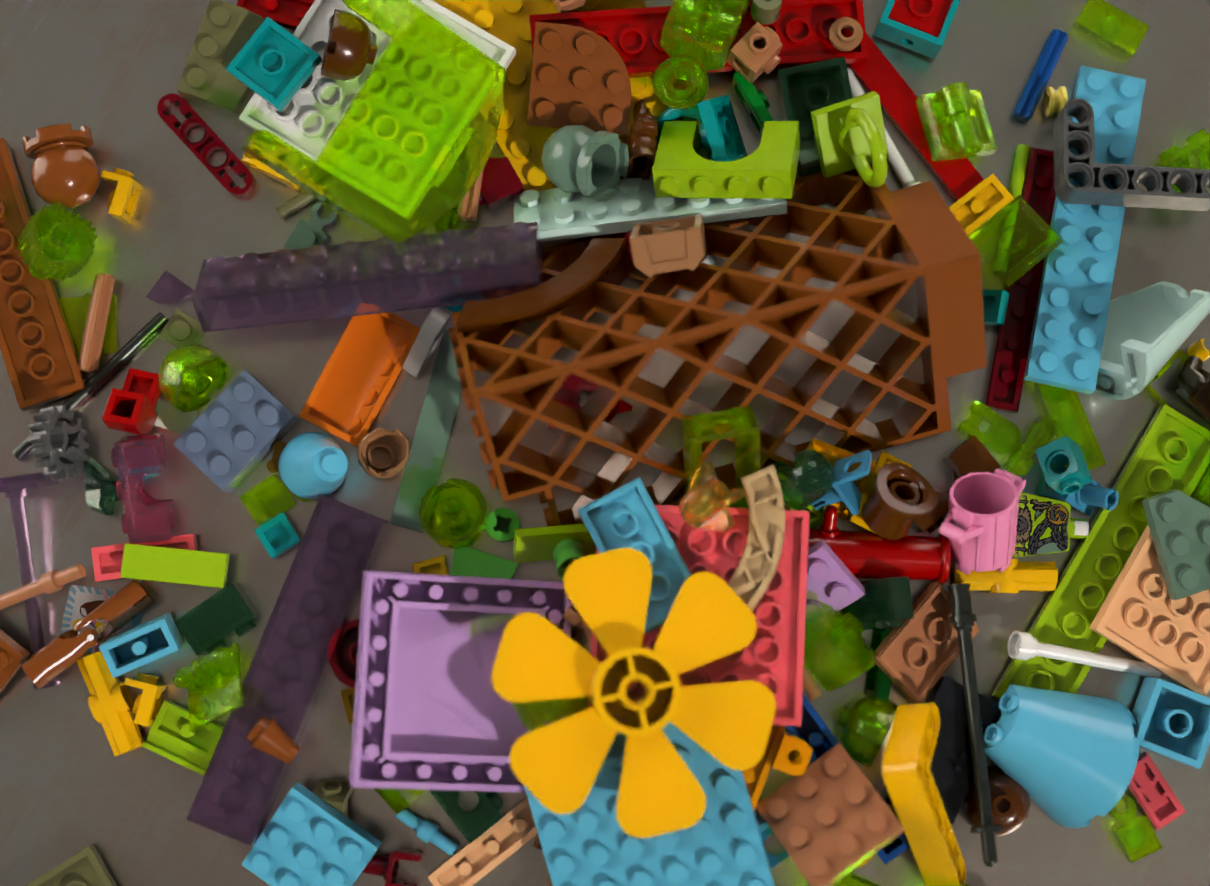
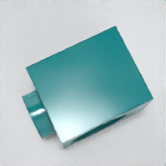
[1036,435,1093,495]

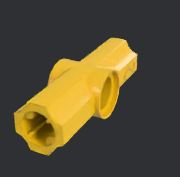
[949,559,1058,593]
[77,651,144,757]

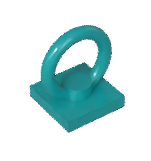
[656,95,747,162]

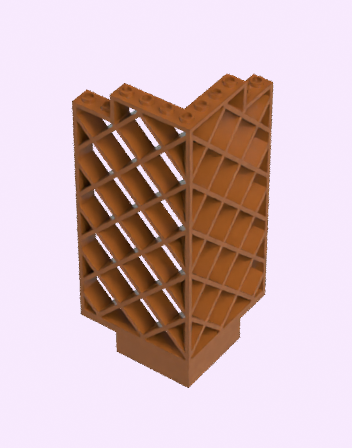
[448,163,987,526]

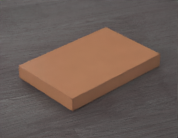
[870,582,980,704]

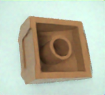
[630,214,705,278]

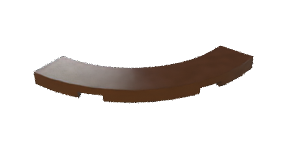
[455,238,627,333]

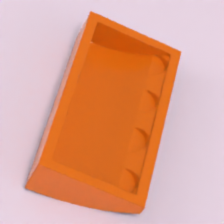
[298,297,421,447]

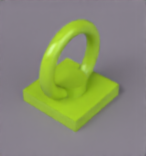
[811,91,889,188]

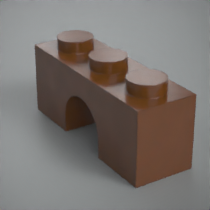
[911,435,1001,534]

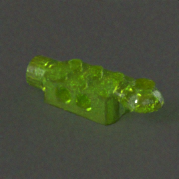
[653,0,750,110]

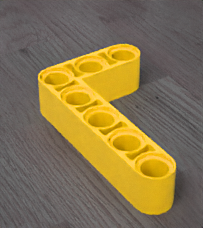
[882,702,966,886]

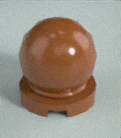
[22,123,100,209]

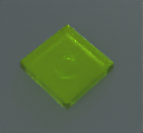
[969,195,1063,287]

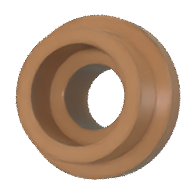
[829,17,863,51]

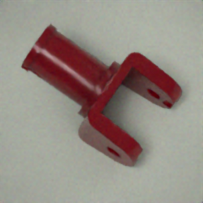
[362,848,422,886]

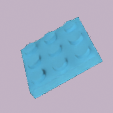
[241,782,382,886]

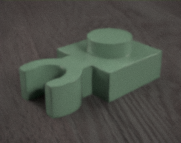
[284,202,339,266]

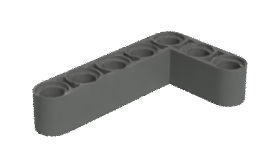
[1053,98,1210,211]

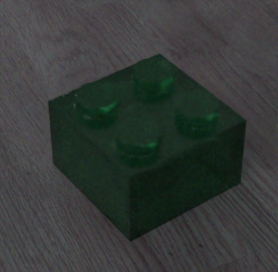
[776,57,853,141]

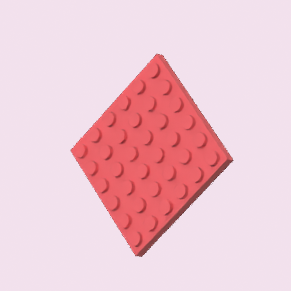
[588,505,810,726]

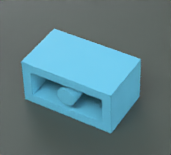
[99,612,184,678]

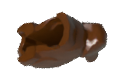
[620,99,658,180]

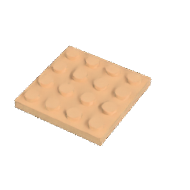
[1089,525,1210,696]

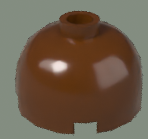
[321,9,377,81]
[961,765,1031,836]

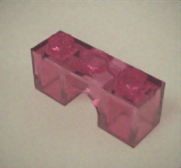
[111,433,178,544]

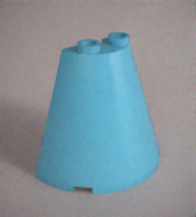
[984,684,1139,829]

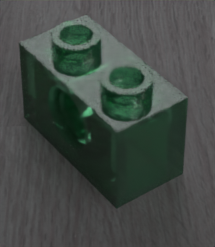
[429,790,505,843]

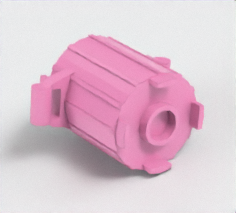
[939,468,1026,575]

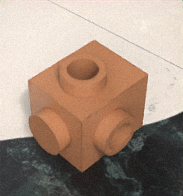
[727,22,783,84]

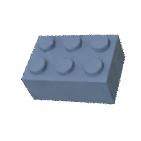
[173,369,301,493]

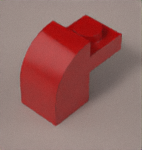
[102,368,165,436]

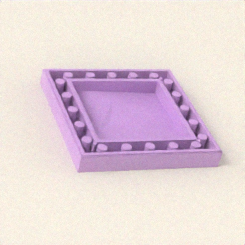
[349,570,573,793]

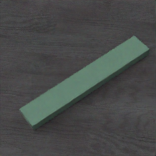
[390,330,463,533]

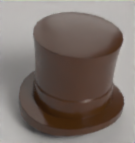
[862,462,938,540]

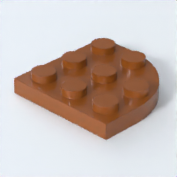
[527,21,631,135]

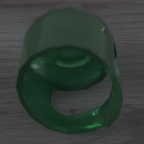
[770,449,835,510]

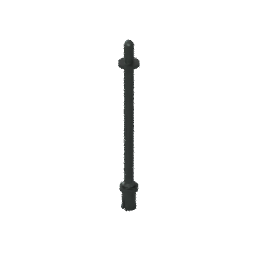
[947,583,1003,867]

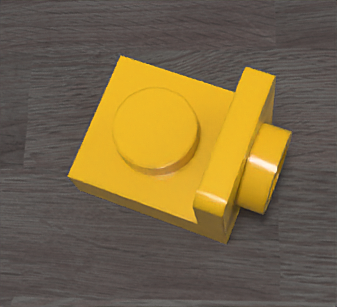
[100,168,143,224]
[124,672,167,727]

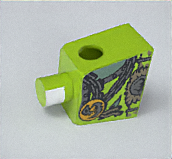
[1012,492,1089,558]

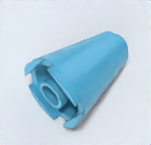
[278,432,348,499]

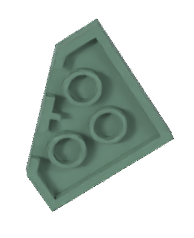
[1141,490,1210,600]

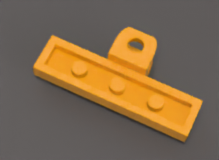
[743,725,812,811]

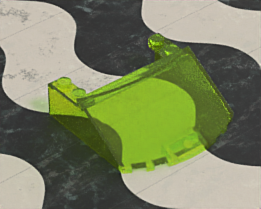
[240,0,506,244]

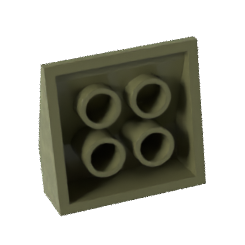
[176,0,294,120]

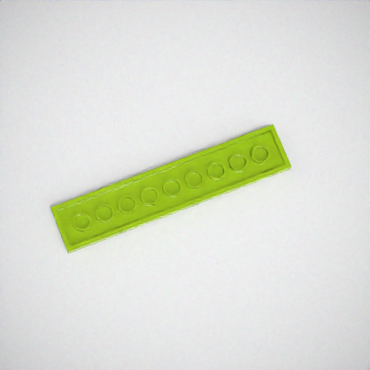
[991,404,1210,700]

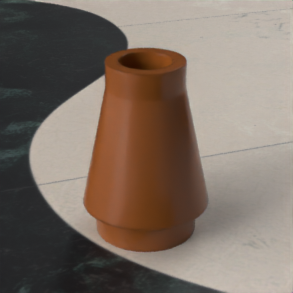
[246,715,301,765]

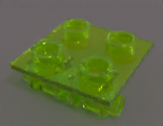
[173,643,243,732]

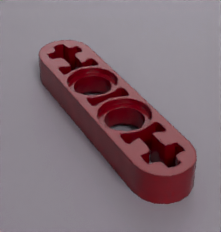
[157,93,256,199]

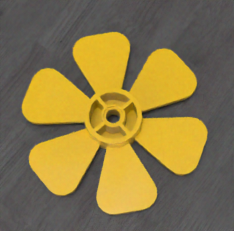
[491,548,776,838]

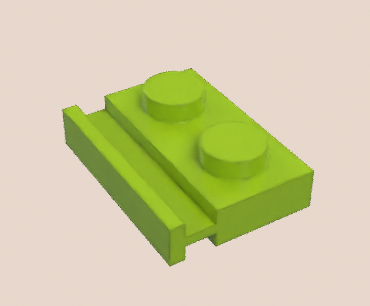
[142,700,229,776]

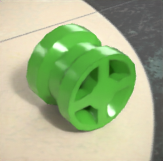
[486,508,521,542]
[553,539,587,580]

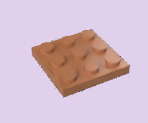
[756,743,905,886]

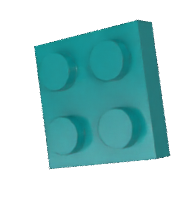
[226,16,323,112]

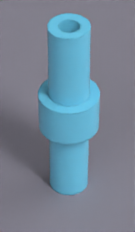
[396,806,459,857]

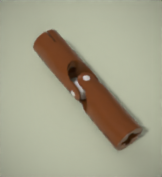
[21,579,154,689]

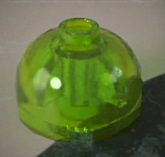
[158,343,228,413]
[418,478,489,550]
[837,696,898,768]

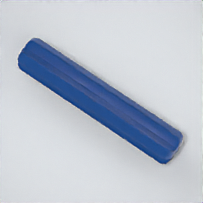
[1013,29,1069,122]

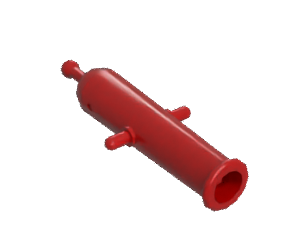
[808,505,951,585]

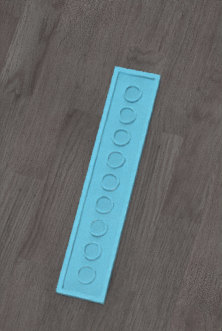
[1024,65,1146,395]

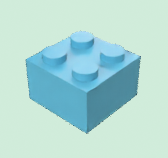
[1132,676,1210,770]

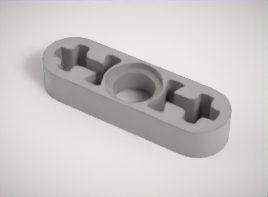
[402,307,451,378]

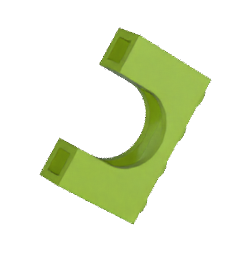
[652,121,800,199]

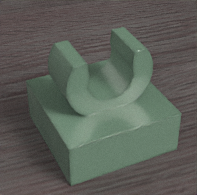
[797,136,821,177]

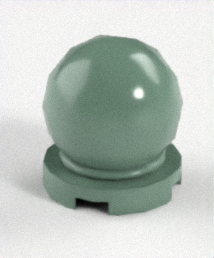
[541,125,629,201]

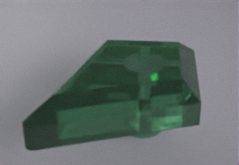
[83,458,122,516]

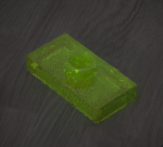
[1073,0,1150,58]

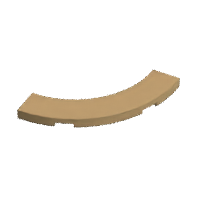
[727,465,785,611]

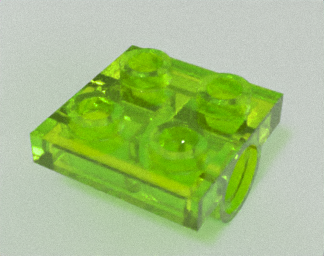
[916,82,998,161]

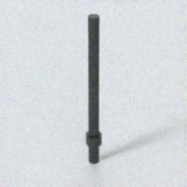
[12,312,169,462]

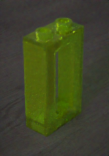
[682,406,760,508]

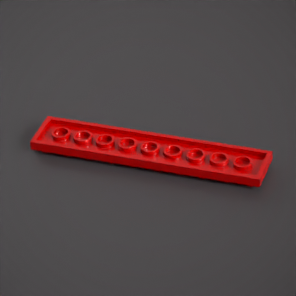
[529,0,868,78]

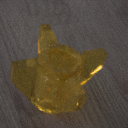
[679,461,746,532]

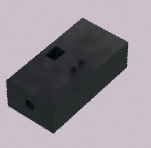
[880,676,1002,826]

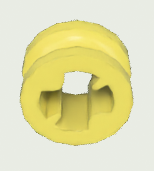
[1043,86,1068,117]

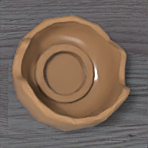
[357,427,410,479]

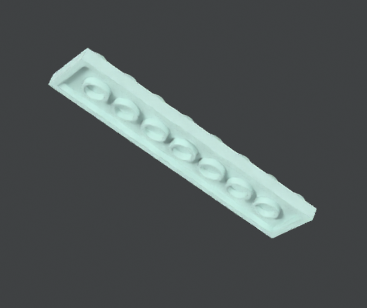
[513,177,787,245]

